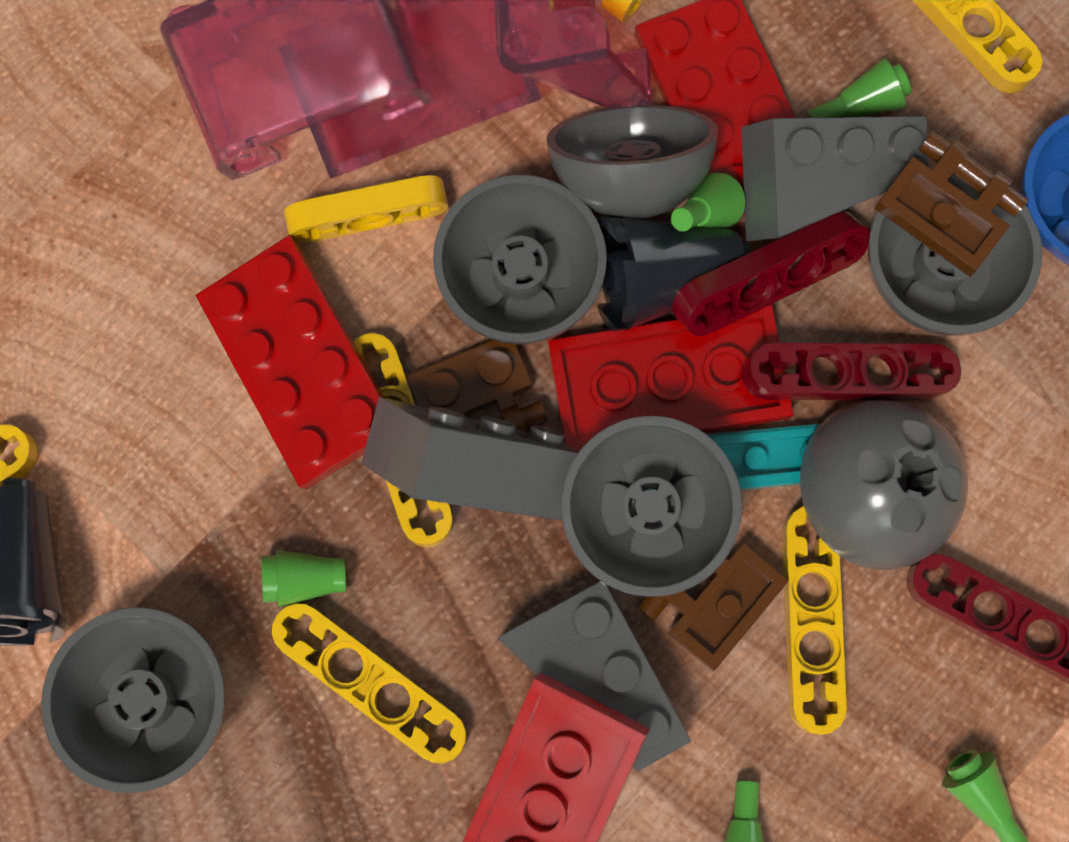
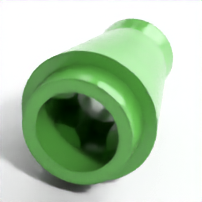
[261,549,346,608]

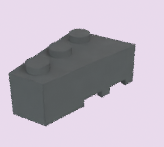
[361,397,579,521]

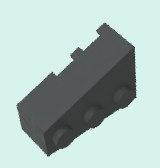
[741,116,928,241]
[497,581,692,771]

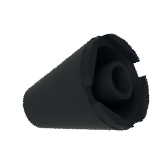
[596,216,751,332]
[0,478,66,646]

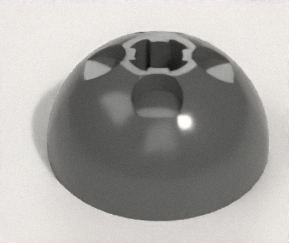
[547,105,718,219]
[868,169,1042,336]
[433,175,607,344]
[800,399,968,570]
[561,416,742,596]
[41,608,226,793]

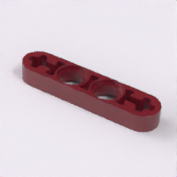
[672,211,870,336]
[741,342,962,400]
[906,554,1069,684]

